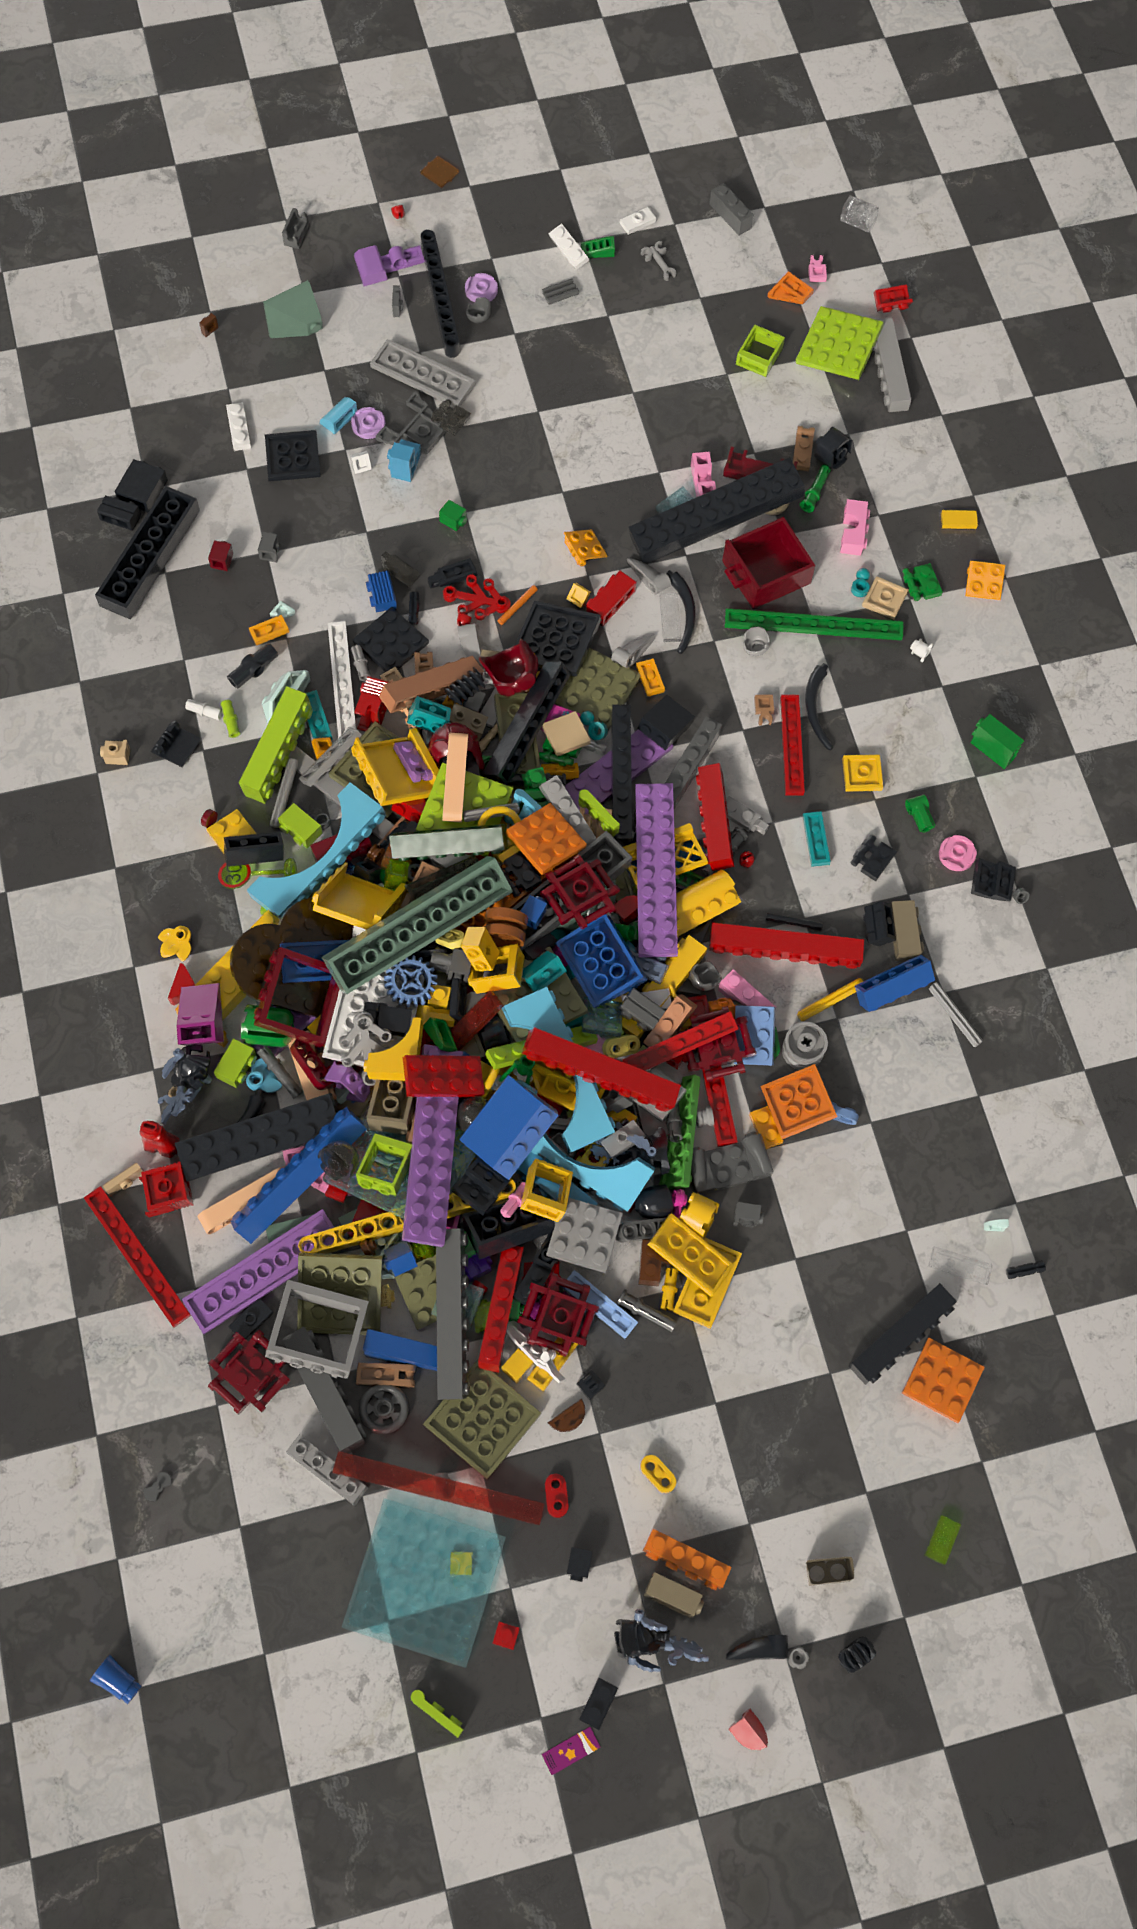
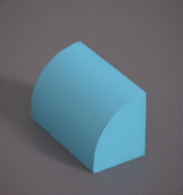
[319,397,357,434]

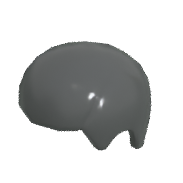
[466,297,492,324]

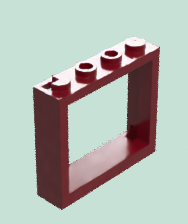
[254,947,340,1047]

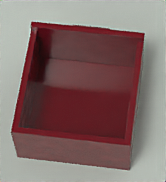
[722,517,816,609]

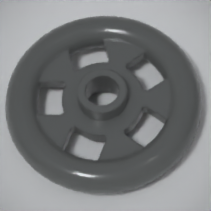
[359,1385,409,1434]

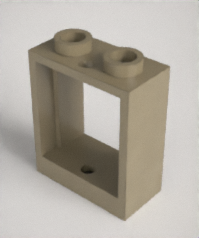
[643,1572,704,1618]

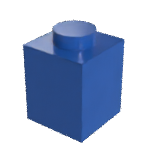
[521,895,547,930]
[383,1241,417,1277]

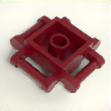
[540,854,620,930]
[679,1006,757,1082]
[517,1272,599,1357]
[208,1330,291,1415]

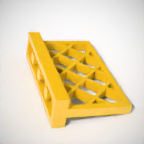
[623,823,708,887]

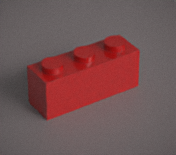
[586,570,637,626]

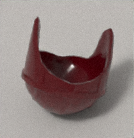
[479,639,538,697]
[428,722,485,771]

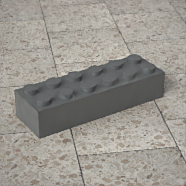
[282,1327,367,1457]

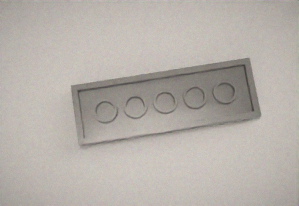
[370,339,475,408]

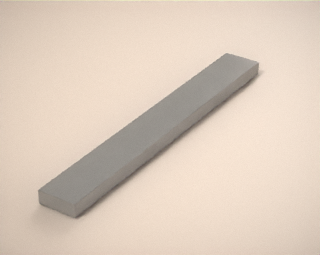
[288,746,394,840]

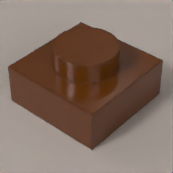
[199,313,219,337]

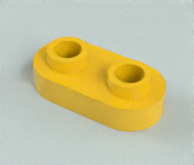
[640,1455,676,1493]

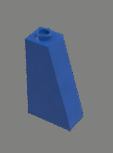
[363,1329,437,1371]

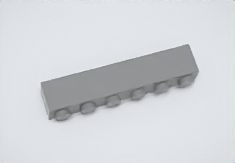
[872,318,911,412]

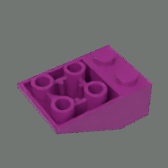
[176,983,224,1046]

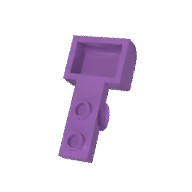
[354,245,425,287]

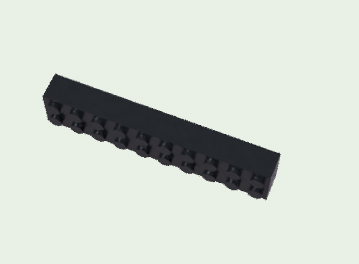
[629,457,805,564]

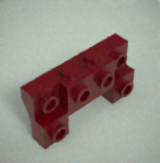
[723,446,798,480]

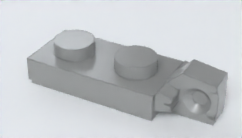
[726,796,769,835]

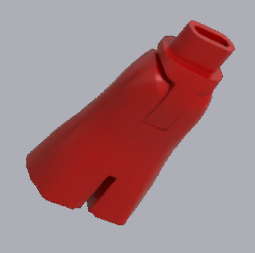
[139,1121,180,1158]

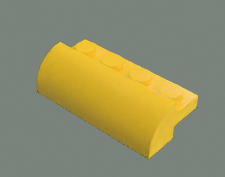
[676,870,741,937]

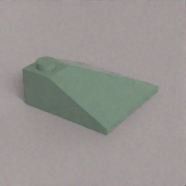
[263,280,323,338]

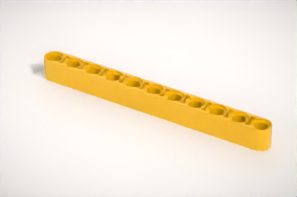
[298,1178,516,1254]

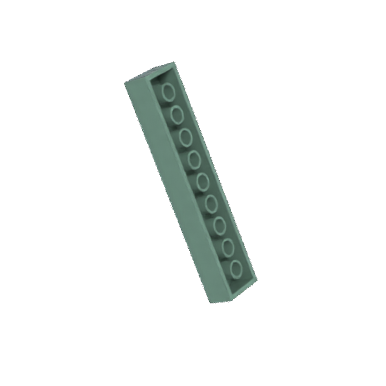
[322,856,513,994]

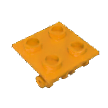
[564,529,607,567]
[965,561,1005,600]

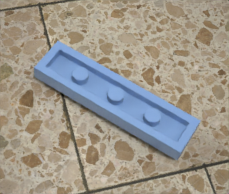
[561,1270,638,1339]

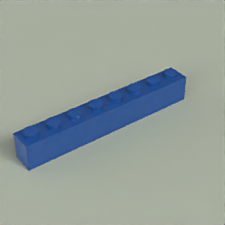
[230,1107,367,1244]

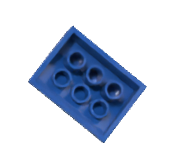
[556,913,648,1008]
[459,1075,559,1180]

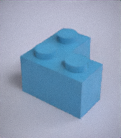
[387,439,421,482]

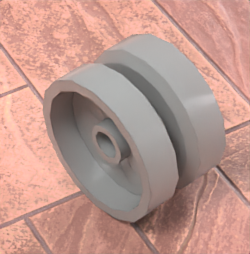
[782,1022,828,1070]

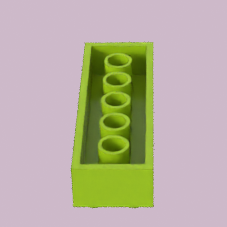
[239,686,313,804]

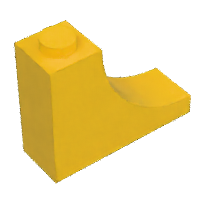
[364,1017,423,1081]

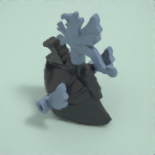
[157,1044,212,1125]
[590,1122,670,1180]
[614,1609,709,1672]

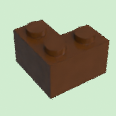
[638,1239,675,1287]

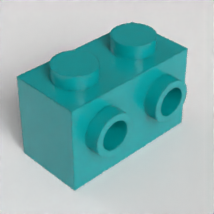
[407,696,451,733]

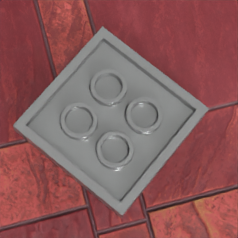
[546,1198,623,1273]

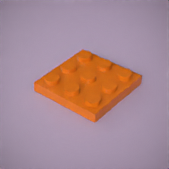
[506,803,587,875]
[760,1064,837,1139]
[902,1337,984,1423]

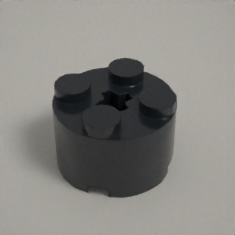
[814,427,854,469]
[476,1013,511,1053]

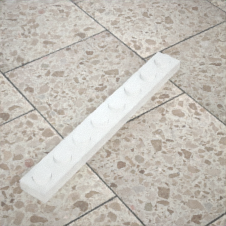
[328,621,356,753]

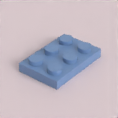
[734,1005,776,1066]

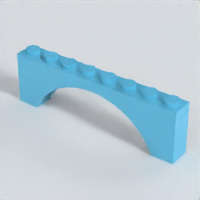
[247,782,386,919]
[502,987,616,1154]
[518,1080,656,1212]

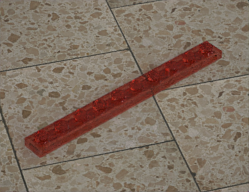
[332,1451,544,1526]

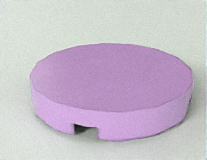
[465,273,498,302]
[351,407,386,439]

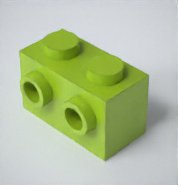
[278,803,323,848]
[214,1039,257,1088]

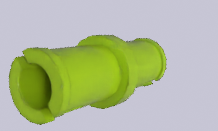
[220,700,240,738]

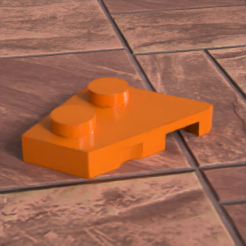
[768,271,814,304]

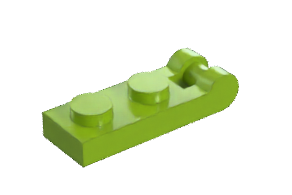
[578,789,620,837]
[411,1690,463,1737]

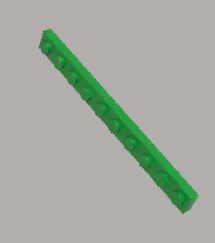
[724,609,903,641]

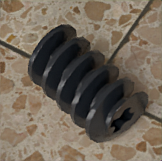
[445,667,485,706]

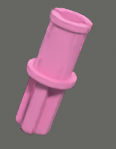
[500,1182,525,1218]

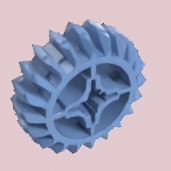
[384,955,438,1008]

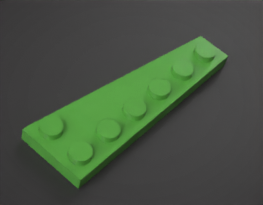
[659,1074,701,1190]

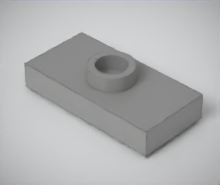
[601,1120,645,1159]

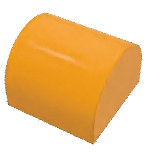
[311,737,333,760]

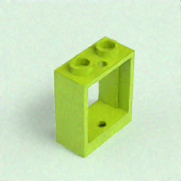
[736,325,785,377]
[356,1133,412,1196]

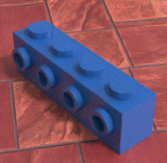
[855,955,935,1012]

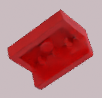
[874,284,913,313]

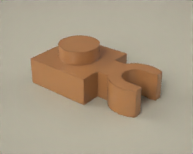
[754,695,774,726]

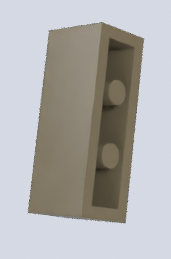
[891,900,924,961]

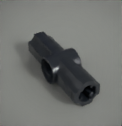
[227,643,278,689]

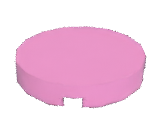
[939,835,977,871]

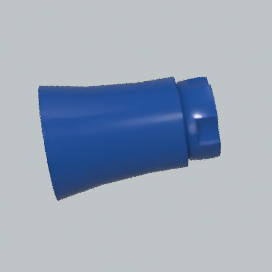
[90,1655,141,1704]

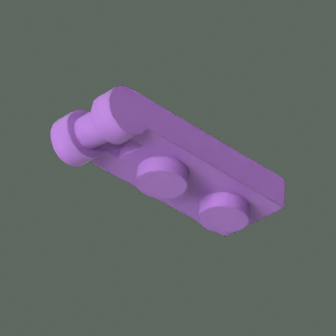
[393,741,433,782]

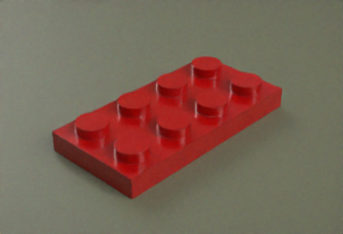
[402,1055,485,1097]

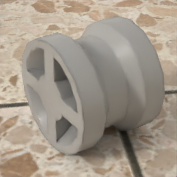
[696,1106,714,1128]

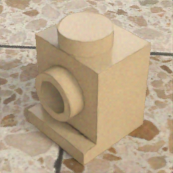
[100,740,130,765]

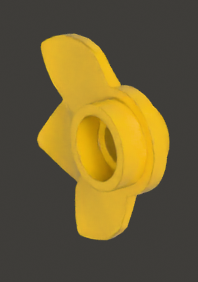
[158,926,192,962]

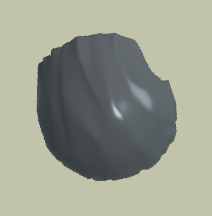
[689,961,722,991]

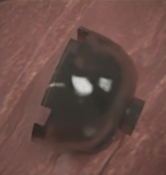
[456,1096,488,1131]
[318,1140,360,1182]

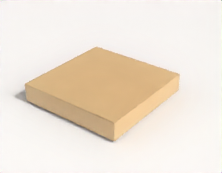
[862,576,908,620]
[542,711,591,756]

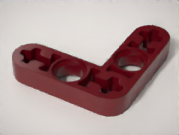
[290,1039,361,1090]

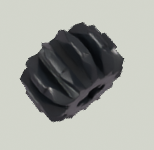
[838,1637,876,1673]

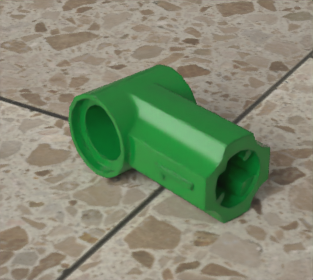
[905,794,935,833]

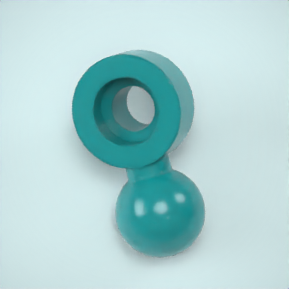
[851,568,870,597]
[580,711,608,740]

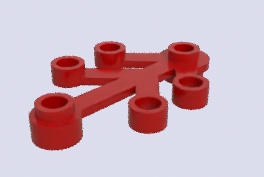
[443,575,511,621]

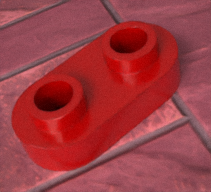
[545,1474,568,1518]

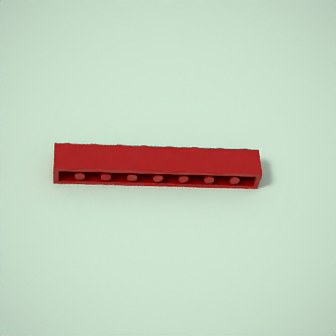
[709,923,864,969]
[521,1027,681,1112]

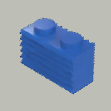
[366,571,397,613]

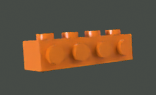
[643,1529,731,1590]

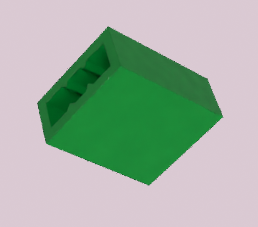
[971,714,1024,770]

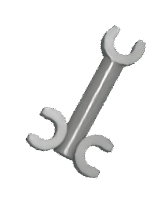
[641,241,676,281]

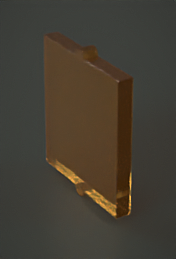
[420,156,459,188]

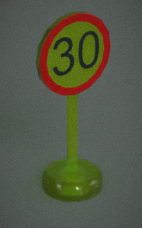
[218,858,297,889]

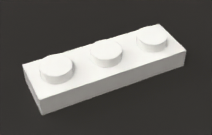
[548,224,589,270]
[226,402,251,451]

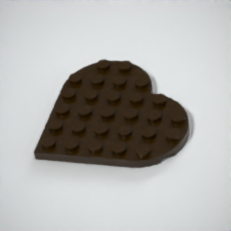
[230,898,353,1018]

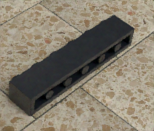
[849,1283,957,1385]

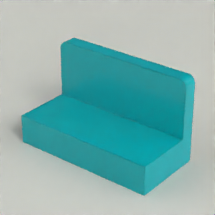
[522,951,566,993]

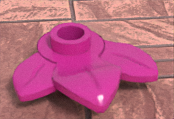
[671,1189,687,1219]

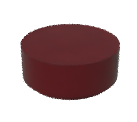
[201,809,218,828]

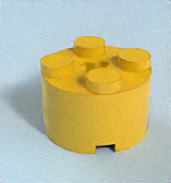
[679,1192,720,1238]

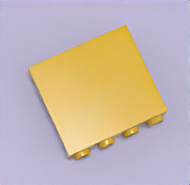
[351,728,439,806]
[312,862,409,930]

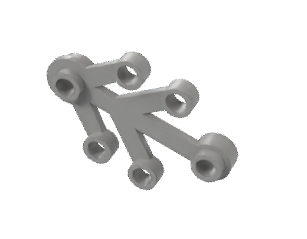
[339,1011,392,1086]

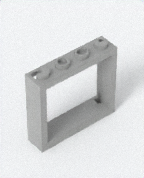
[265,1280,369,1378]

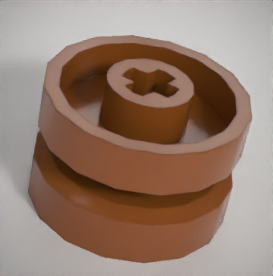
[484,907,528,948]

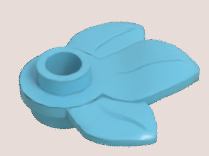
[246,1058,282,1093]

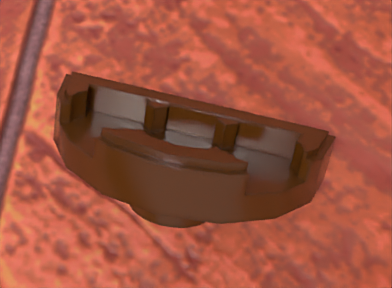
[547,1398,585,1432]

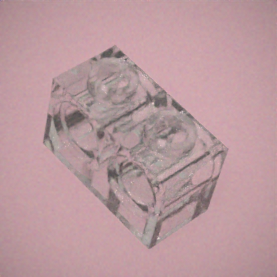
[840,195,879,232]

